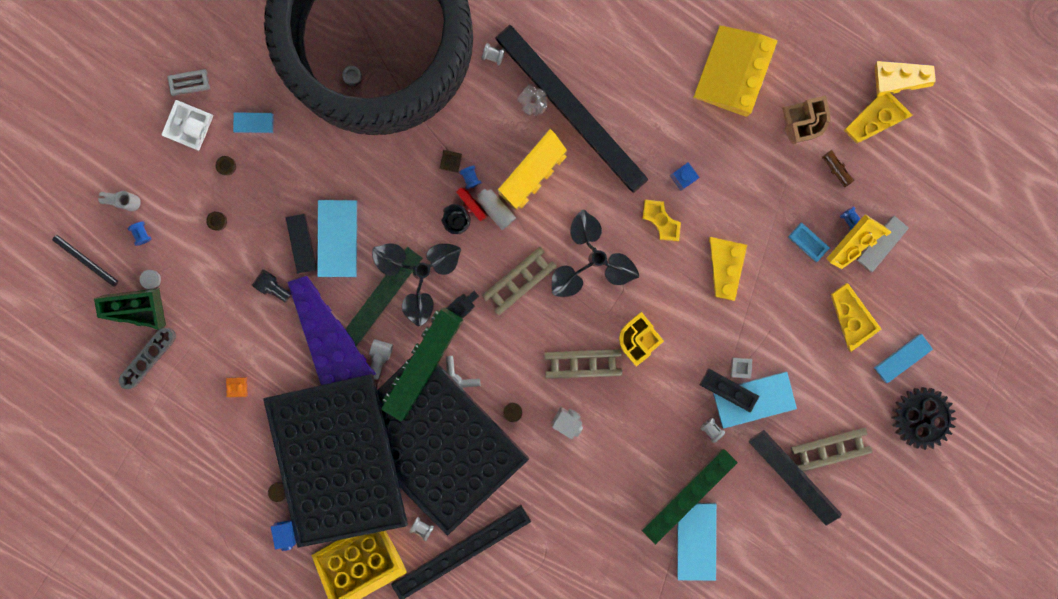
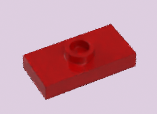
[456,187,488,222]

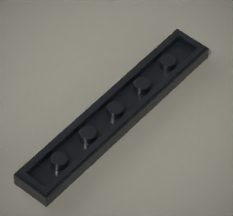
[749,430,842,526]

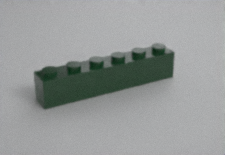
[382,307,464,421]
[641,449,738,545]

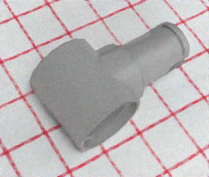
[98,191,141,212]
[369,339,393,379]

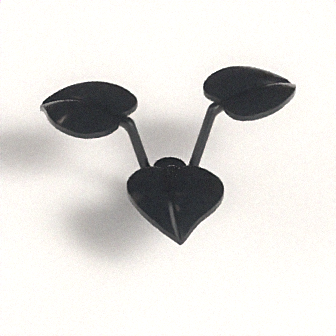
[552,209,639,297]
[372,243,461,327]

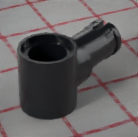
[252,269,291,303]

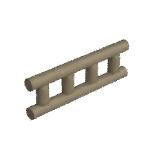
[482,247,557,315]
[545,349,622,379]
[791,428,872,472]

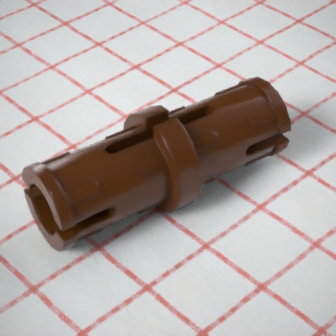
[822,150,855,188]

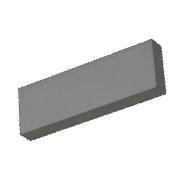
[856,216,909,272]

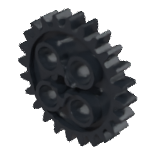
[891,387,957,450]

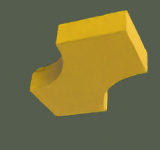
[642,200,681,242]

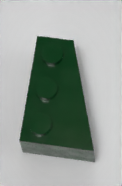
[94,288,166,330]

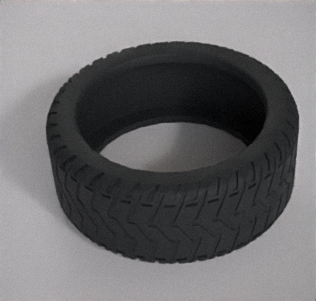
[264,0,473,135]

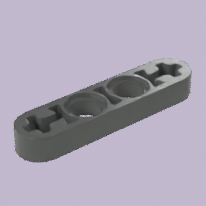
[119,328,176,389]

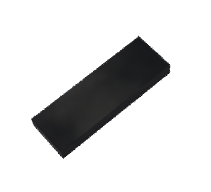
[285,214,317,274]
[699,368,760,413]

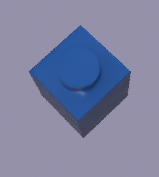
[670,162,700,191]
[271,520,296,551]

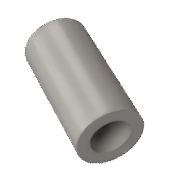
[477,189,516,230]

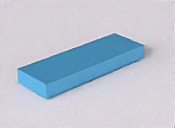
[874,334,933,383]

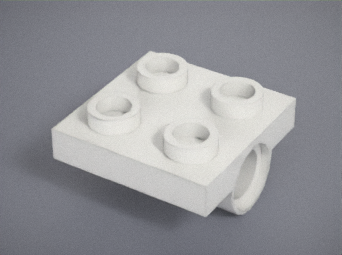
[162,100,214,151]

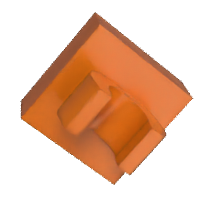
[226,377,248,397]

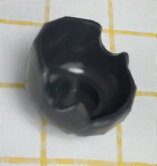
[441,204,471,235]

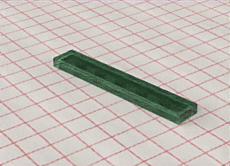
[345,247,423,347]

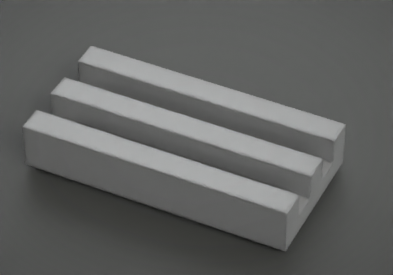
[167,69,210,96]

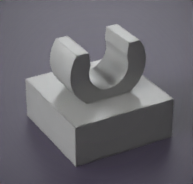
[730,358,752,378]

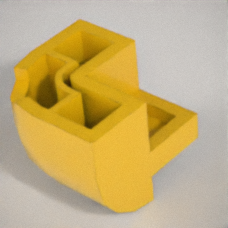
[619,312,664,367]

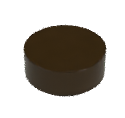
[215,156,236,176]
[206,211,227,231]
[503,403,523,422]
[268,482,286,502]

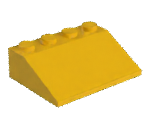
[693,25,778,117]
[498,129,567,210]
[311,531,407,599]

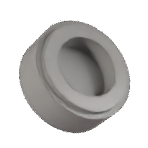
[342,66,362,86]
[140,270,161,289]

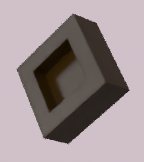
[440,150,463,173]

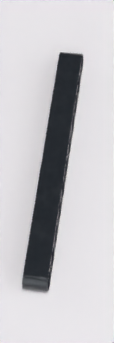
[495,24,648,193]

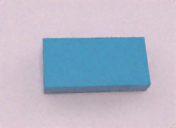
[233,113,274,133]
[788,223,830,262]

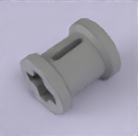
[482,43,505,66]
[700,418,725,443]
[409,517,434,541]

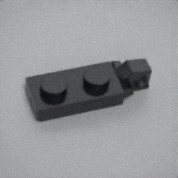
[431,290,479,323]

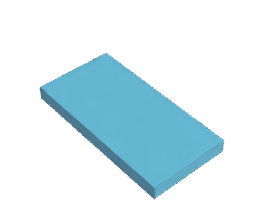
[318,200,357,277]
[713,372,797,429]
[677,503,717,581]

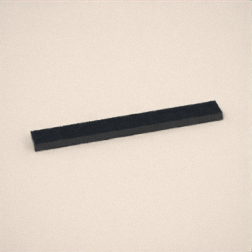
[391,504,531,599]

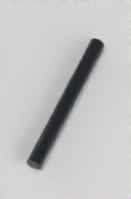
[52,235,119,287]

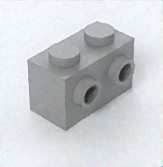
[551,407,583,439]

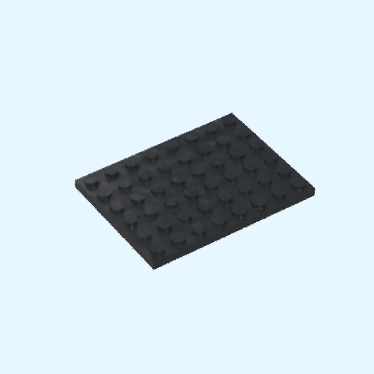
[377,356,530,536]
[263,374,408,548]

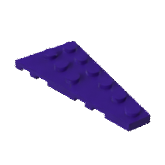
[288,276,376,385]

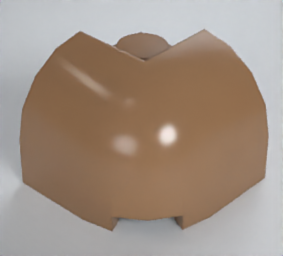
[782,95,831,144]

